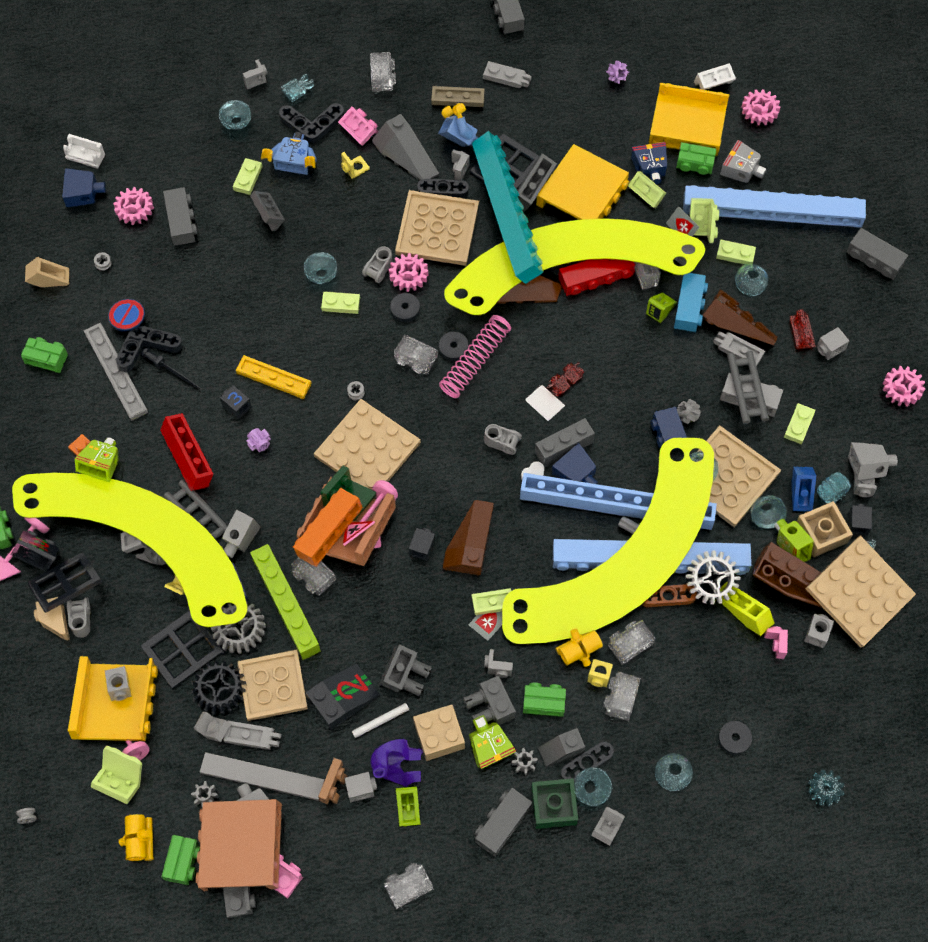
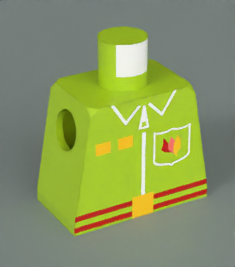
[75,438,118,482]
[775,519,814,562]
[469,715,516,769]

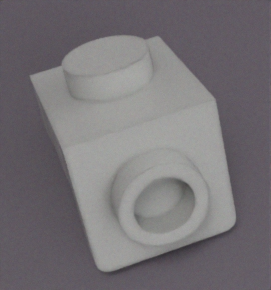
[484,649,513,678]
[591,807,625,846]

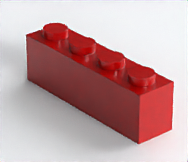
[559,259,636,296]
[160,413,213,491]

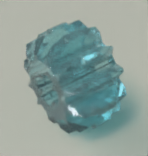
[817,472,851,504]
[808,770,844,806]

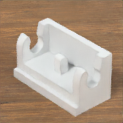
[694,63,736,90]
[64,134,105,169]

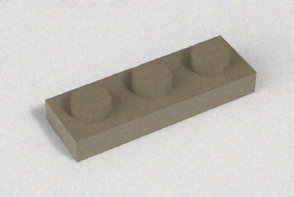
[431,86,484,107]

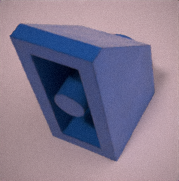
[792,467,816,511]

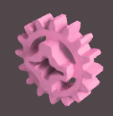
[741,89,780,125]
[114,187,154,225]
[389,253,428,292]
[883,366,925,406]

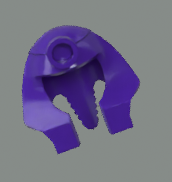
[371,739,423,787]

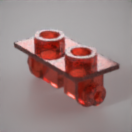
[790,310,815,349]
[546,362,584,396]

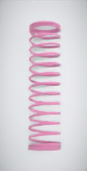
[439,315,511,398]

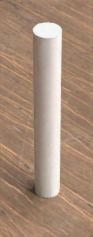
[352,703,409,738]

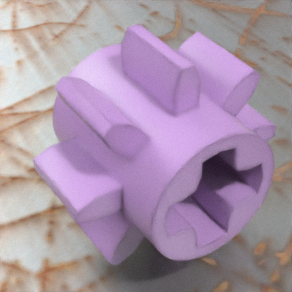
[606,61,629,84]
[247,428,271,452]

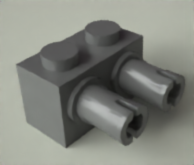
[379,644,432,696]
[463,676,516,725]

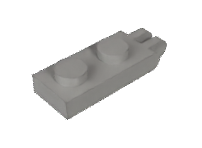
[483,61,532,88]
[713,332,765,367]
[223,721,281,750]

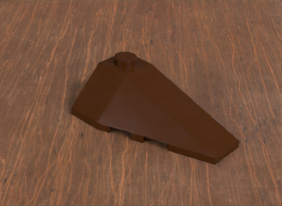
[482,275,562,304]
[703,289,778,345]

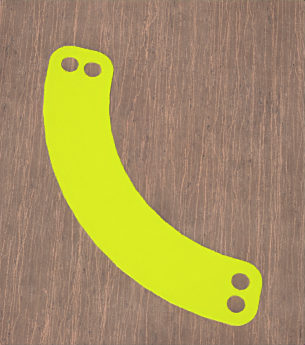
[444,219,705,315]
[502,438,714,644]
[12,473,247,627]

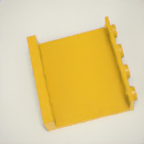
[649,83,729,156]
[536,144,629,220]
[68,656,158,741]

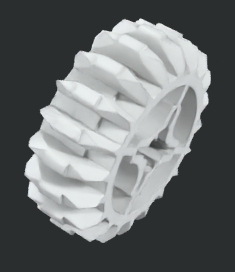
[686,550,740,604]

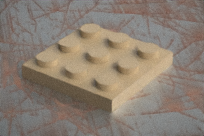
[238,650,308,721]

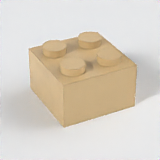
[797,501,853,557]
[413,705,465,761]

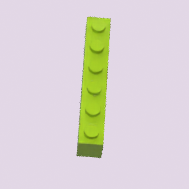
[250,544,321,660]

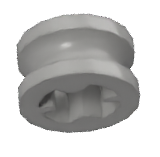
[94,252,111,271]
[347,381,365,400]
[16,808,37,824]

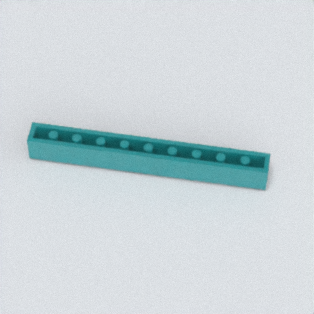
[472,131,544,284]

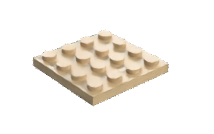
[395,190,479,266]
[314,399,421,490]
[691,425,781,528]
[805,536,916,648]

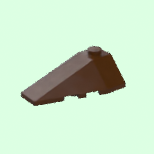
[443,500,494,576]

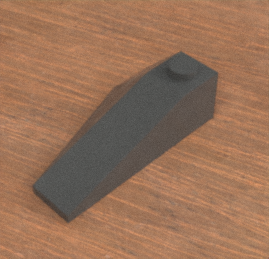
[372,114,439,180]

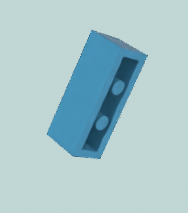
[674,273,708,332]

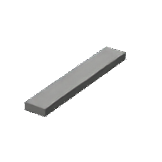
[84,323,148,421]
[200,752,325,801]

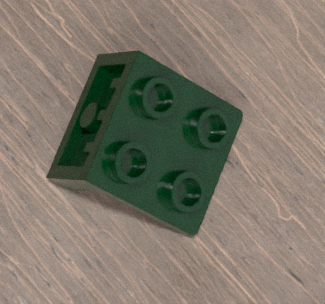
[320,465,376,521]

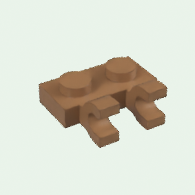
[318,758,347,804]

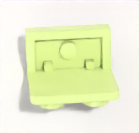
[689,198,719,243]
[91,746,142,804]

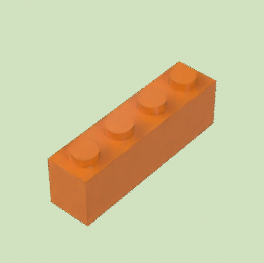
[293,488,363,567]

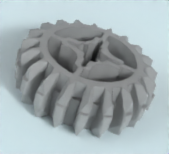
[211,602,266,654]

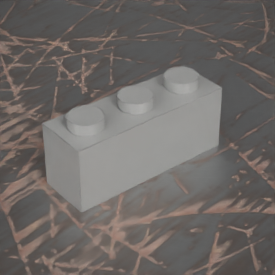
[720,373,783,417]

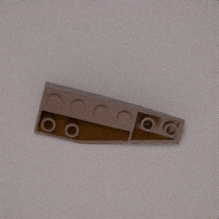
[753,542,823,608]

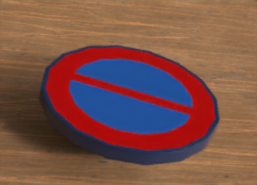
[108,299,145,331]

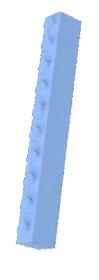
[683,185,866,227]
[520,473,717,530]
[553,539,751,575]

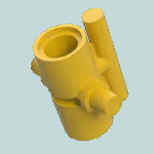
[555,629,603,667]
[119,814,154,861]

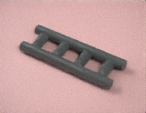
[727,351,769,424]
[163,479,228,540]

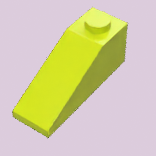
[720,582,774,636]

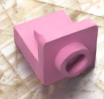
[765,627,788,659]

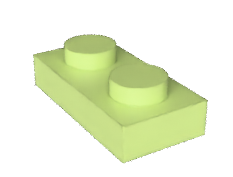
[233,158,263,195]
[628,171,666,208]
[716,240,756,266]
[321,292,360,314]
[784,403,815,444]
[472,588,514,615]

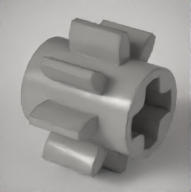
[677,399,700,424]
[512,748,538,775]
[191,781,218,807]

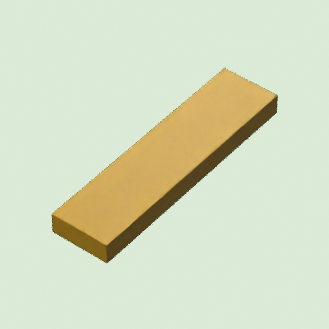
[236,355,312,399]

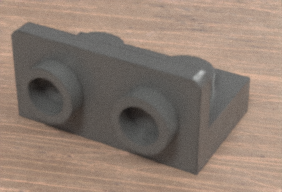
[250,191,285,231]
[223,887,256,918]

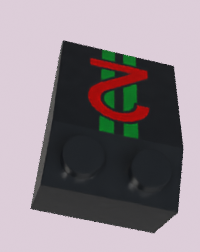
[11,530,59,572]
[306,664,380,731]

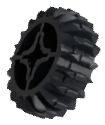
[192,660,247,715]

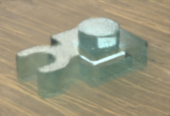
[281,74,314,102]

